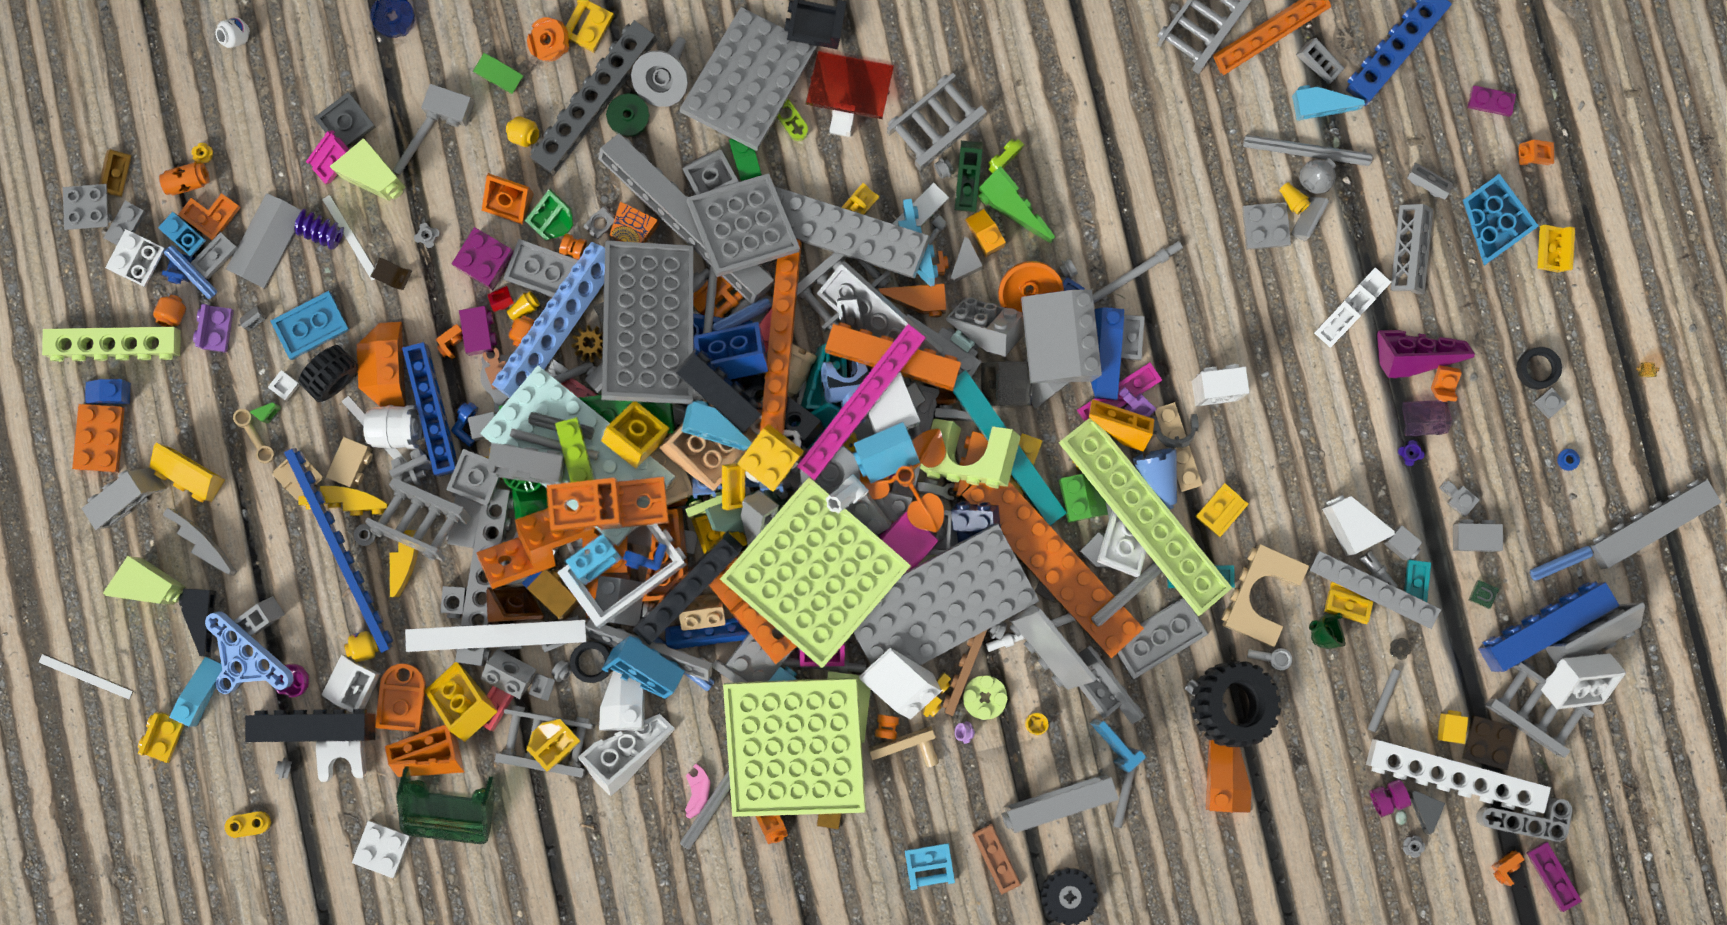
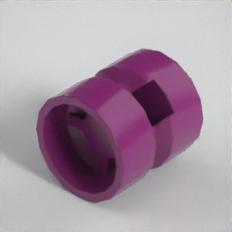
[1370,779,1411,817]

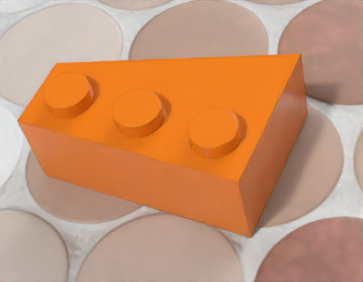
[385,725,465,777]

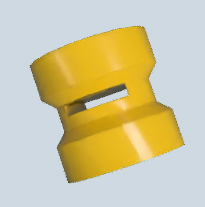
[1025,712,1049,735]

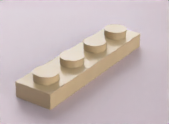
[1154,402,1202,492]

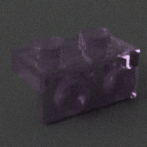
[1402,400,1452,436]

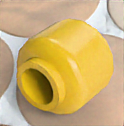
[506,116,540,148]
[344,631,379,662]

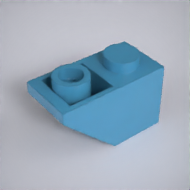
[158,212,206,257]

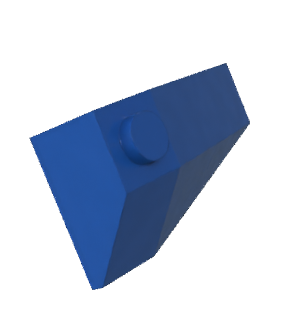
[1091,307,1124,400]

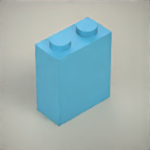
[853,422,920,483]

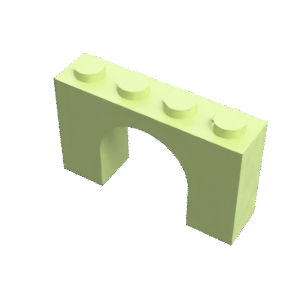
[920,419,1021,488]

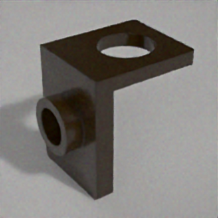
[370,257,412,290]

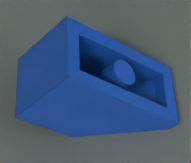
[85,379,131,404]

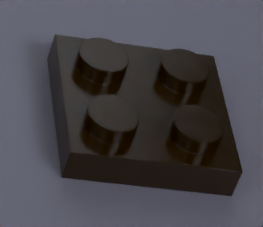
[1462,715,1518,770]

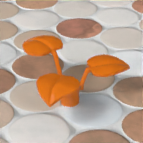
[859,429,946,532]

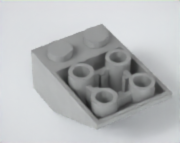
[946,297,1024,357]

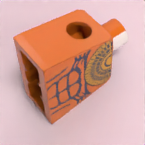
[610,202,659,243]

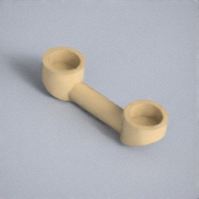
[233,409,275,464]

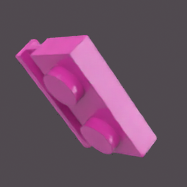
[306,130,350,184]

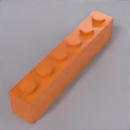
[825,323,961,391]

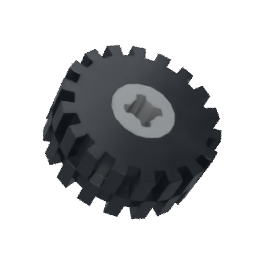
[1040,867,1098,925]

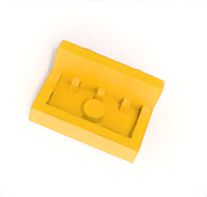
[1537,225,1575,273]

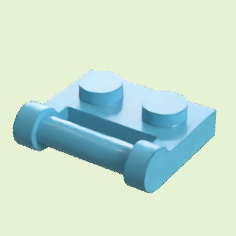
[905,843,955,890]

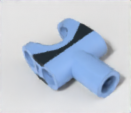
[821,361,869,423]

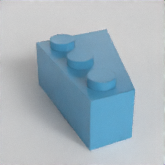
[601,635,685,699]

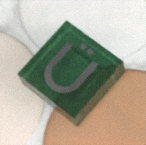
[1468,580,1499,609]

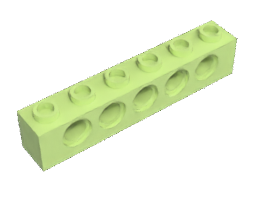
[42,327,181,362]

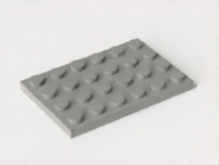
[680,7,817,151]

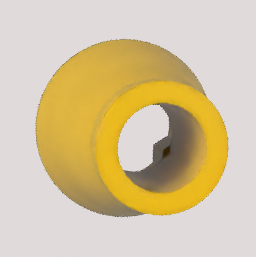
[1279,182,1311,215]
[506,291,540,321]

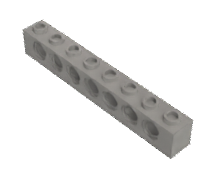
[455,489,514,666]

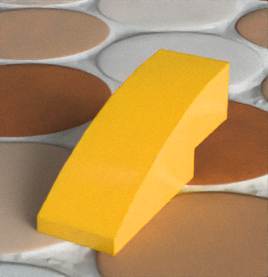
[390,530,418,597]

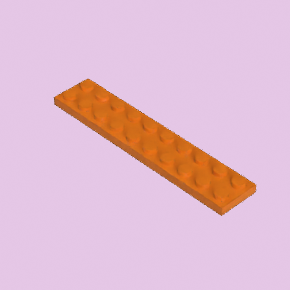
[962,482,1144,659]

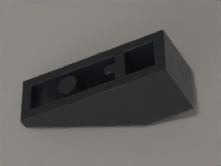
[179,589,216,657]

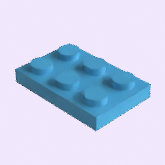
[270,291,350,360]

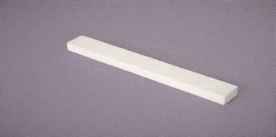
[405,620,586,652]

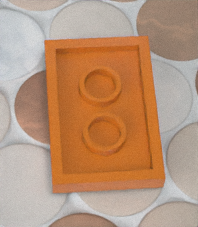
[72,404,125,473]

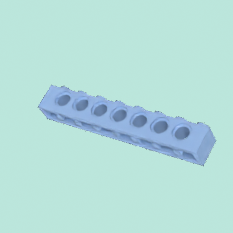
[492,242,605,398]

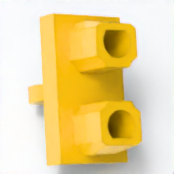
[841,183,880,215]

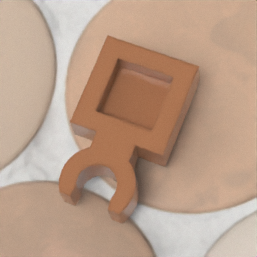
[483,348,507,390]

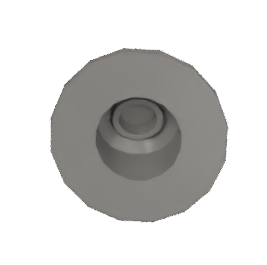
[631,37,688,107]
[800,446,860,495]

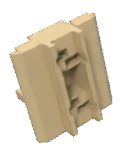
[272,450,323,501]

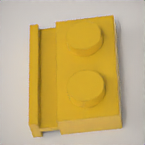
[1195,483,1249,537]
[1324,581,1373,624]

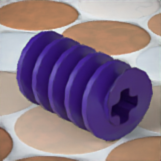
[294,209,344,250]

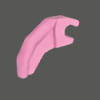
[685,763,711,819]

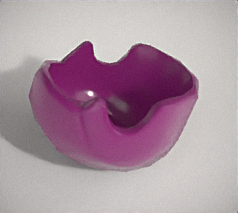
[274,663,309,697]

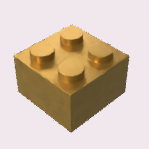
[527,569,580,620]

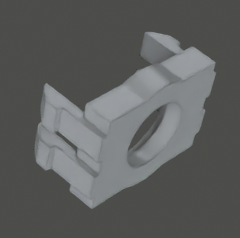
[584,206,615,239]

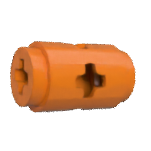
[159,162,210,196]

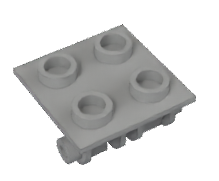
[63,184,112,230]

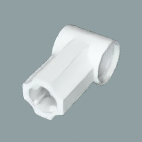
[826,474,869,513]

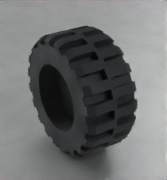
[1191,661,1281,747]

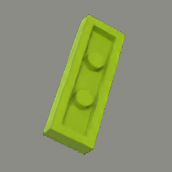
[555,417,595,482]

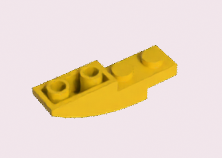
[298,486,389,516]

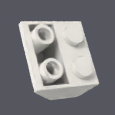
[105,229,165,287]
[322,655,381,713]

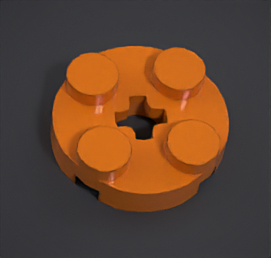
[527,17,569,62]

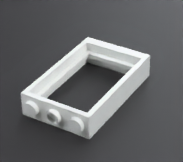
[557,524,686,628]

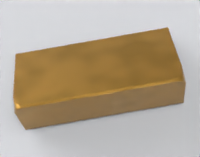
[99,149,131,197]

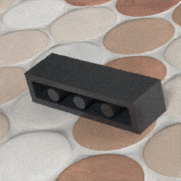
[676,349,762,433]

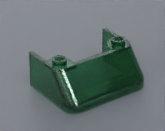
[396,766,495,844]

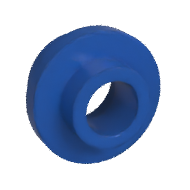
[1557,449,1580,471]

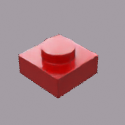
[487,286,514,312]

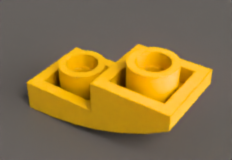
[922,672,951,717]

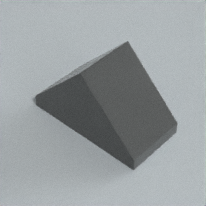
[1408,790,1445,834]

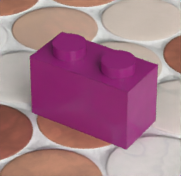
[459,306,497,356]

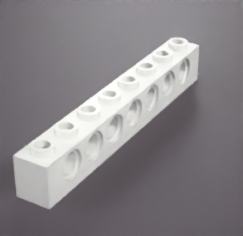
[1366,739,1551,816]

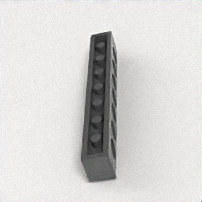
[530,20,657,177]

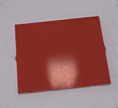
[806,51,894,119]

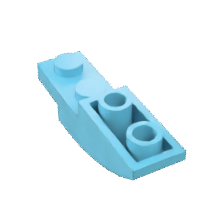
[898,199,938,287]

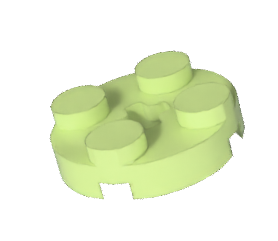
[963,675,1008,720]

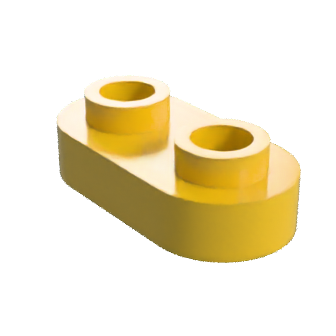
[225,811,271,838]

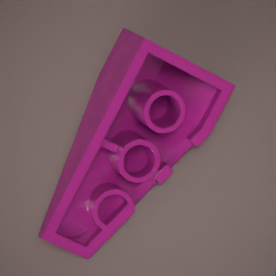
[1377,330,1475,378]

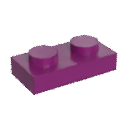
[1467,85,1516,117]

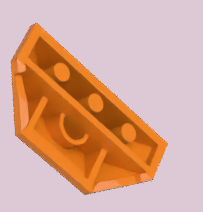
[357,322,406,407]

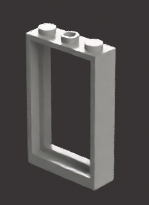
[1001,774,1118,833]

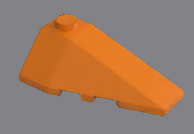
[1205,722,1252,812]

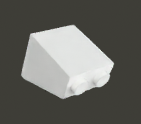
[867,373,920,434]
[1322,495,1395,556]

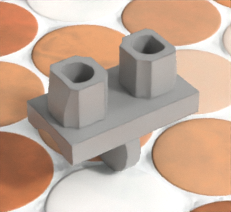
[389,448,432,487]

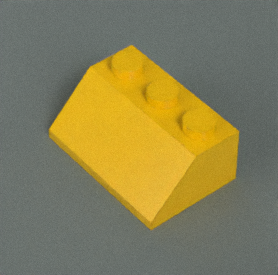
[149,442,226,503]

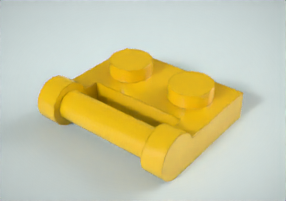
[565,0,614,53]

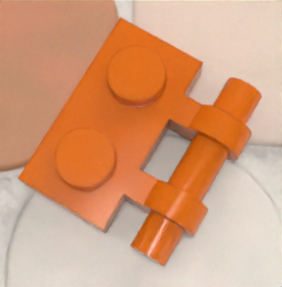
[693,276,743,318]

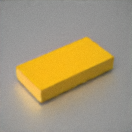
[722,462,745,510]

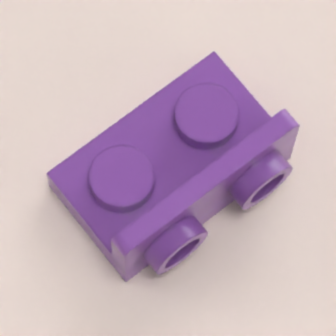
[193,304,234,353]

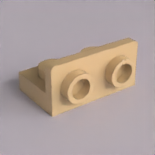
[679,593,726,631]

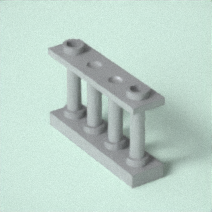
[1157,0,1251,74]
[887,73,987,171]
[797,252,891,333]
[365,477,471,562]
[1485,661,1595,758]
[495,705,595,778]

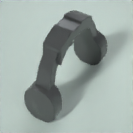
[1151,414,1199,449]

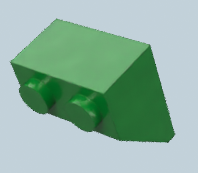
[512,484,549,519]

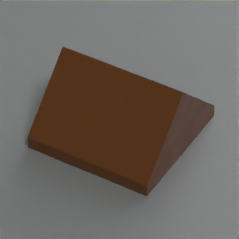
[486,586,544,622]

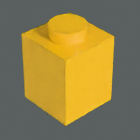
[1437,710,1468,744]

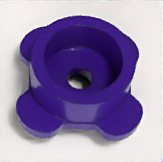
[1398,440,1424,466]

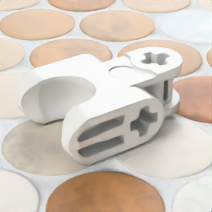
[316,741,367,782]

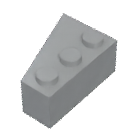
[487,443,565,485]
[81,468,167,530]

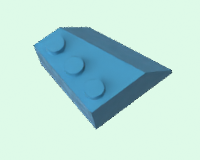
[1463,174,1539,265]

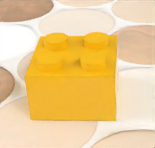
[601,401,669,469]
[737,424,805,491]

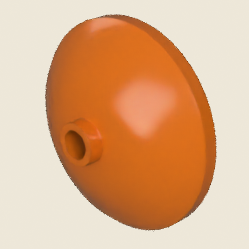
[998,261,1064,312]

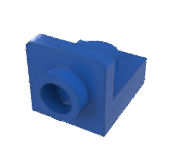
[162,254,195,285]

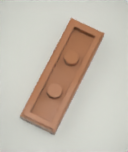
[972,824,1021,895]

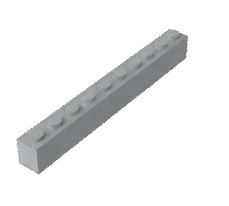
[598,133,774,304]

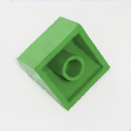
[1058,474,1108,523]

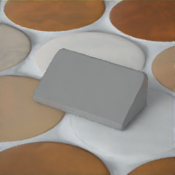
[1291,197,1329,242]

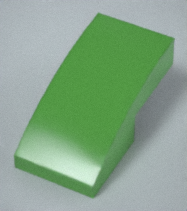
[473,53,523,94]

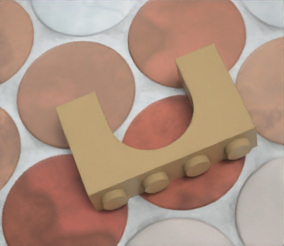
[1221,544,1309,647]

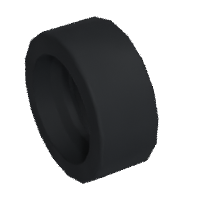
[1516,347,1562,390]
[570,641,611,683]

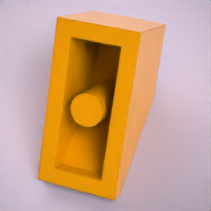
[965,209,1006,257]

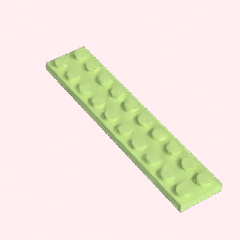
[1059,418,1232,616]

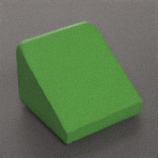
[250,402,281,424]

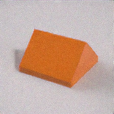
[482,173,534,224]

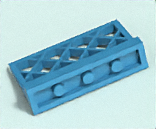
[1090,719,1146,772]

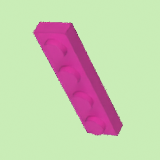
[1077,362,1162,422]

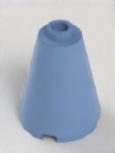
[1132,448,1177,510]

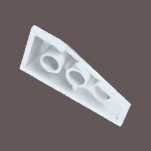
[578,714,675,797]

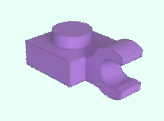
[1119,387,1156,417]

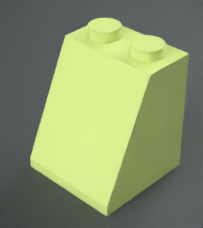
[330,138,406,201]
[103,556,186,605]

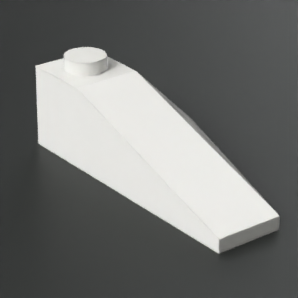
[599,671,645,731]

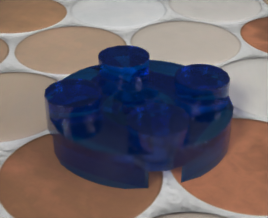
[370,0,415,38]

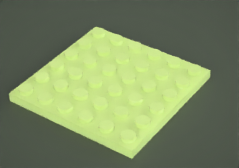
[720,477,911,668]
[723,678,866,817]

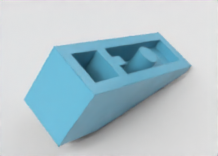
[1292,85,1365,121]
[681,400,752,451]
[169,657,222,727]

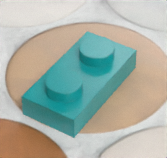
[1404,560,1431,602]

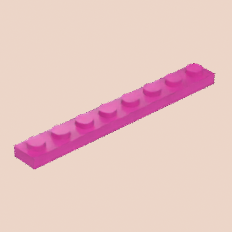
[797,324,926,480]

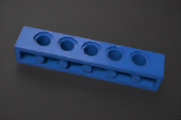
[1346,0,1452,106]
[402,342,458,477]

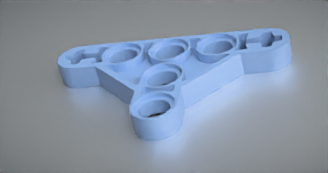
[205,611,294,694]

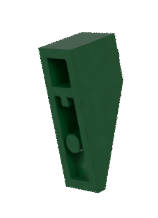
[954,140,983,212]

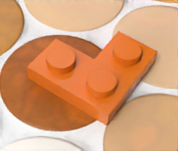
[178,193,241,240]

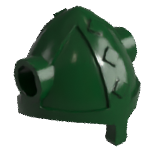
[1309,613,1346,649]

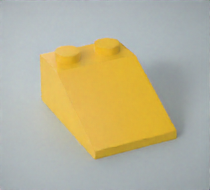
[425,662,498,742]

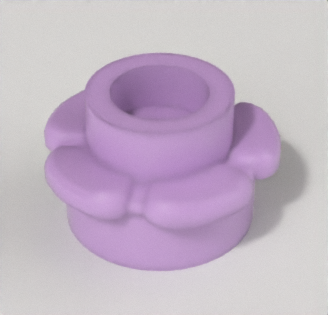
[955,721,975,744]

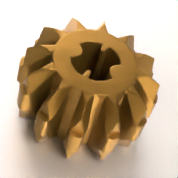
[571,325,603,363]

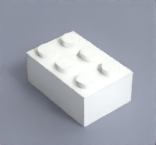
[1192,364,1250,407]
[1541,653,1627,709]

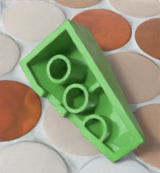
[978,166,1055,244]

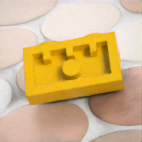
[138,712,184,763]

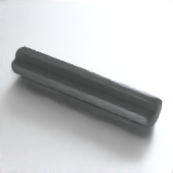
[528,412,594,440]

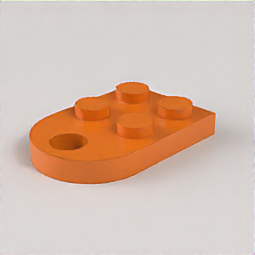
[376,664,426,732]

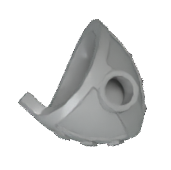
[1299,158,1336,194]

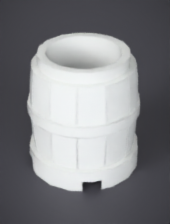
[364,405,423,449]

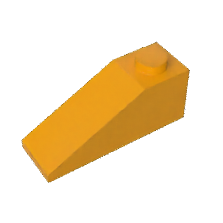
[1089,399,1154,451]

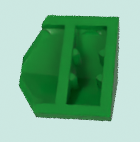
[525,189,574,240]

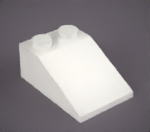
[859,648,941,719]

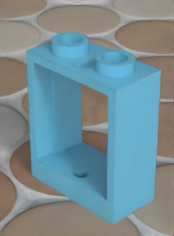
[566,534,622,585]

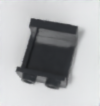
[784,0,846,50]

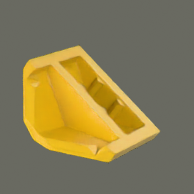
[527,719,580,772]

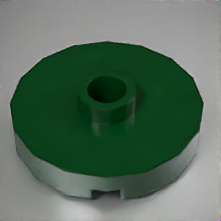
[606,93,650,137]

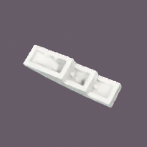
[1315,267,1391,348]

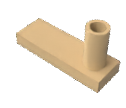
[868,726,939,767]

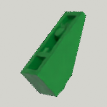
[729,139,762,181]

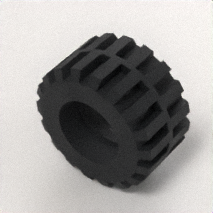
[298,345,358,402]

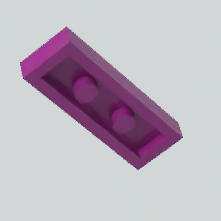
[1526,841,1582,912]

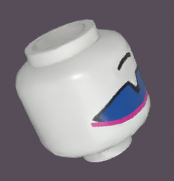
[215,17,250,48]

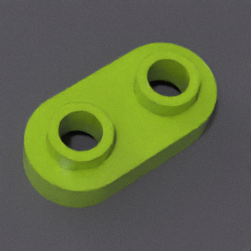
[988,139,1025,173]

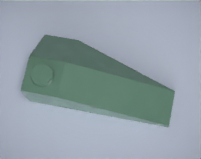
[705,490,787,535]

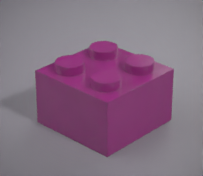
[451,227,514,290]

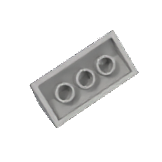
[226,193,302,289]

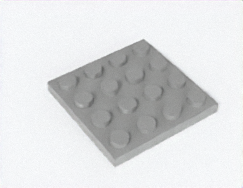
[686,173,800,277]

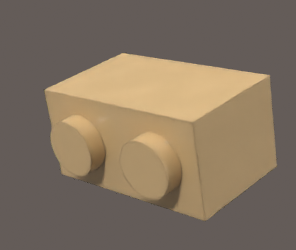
[326,437,373,489]

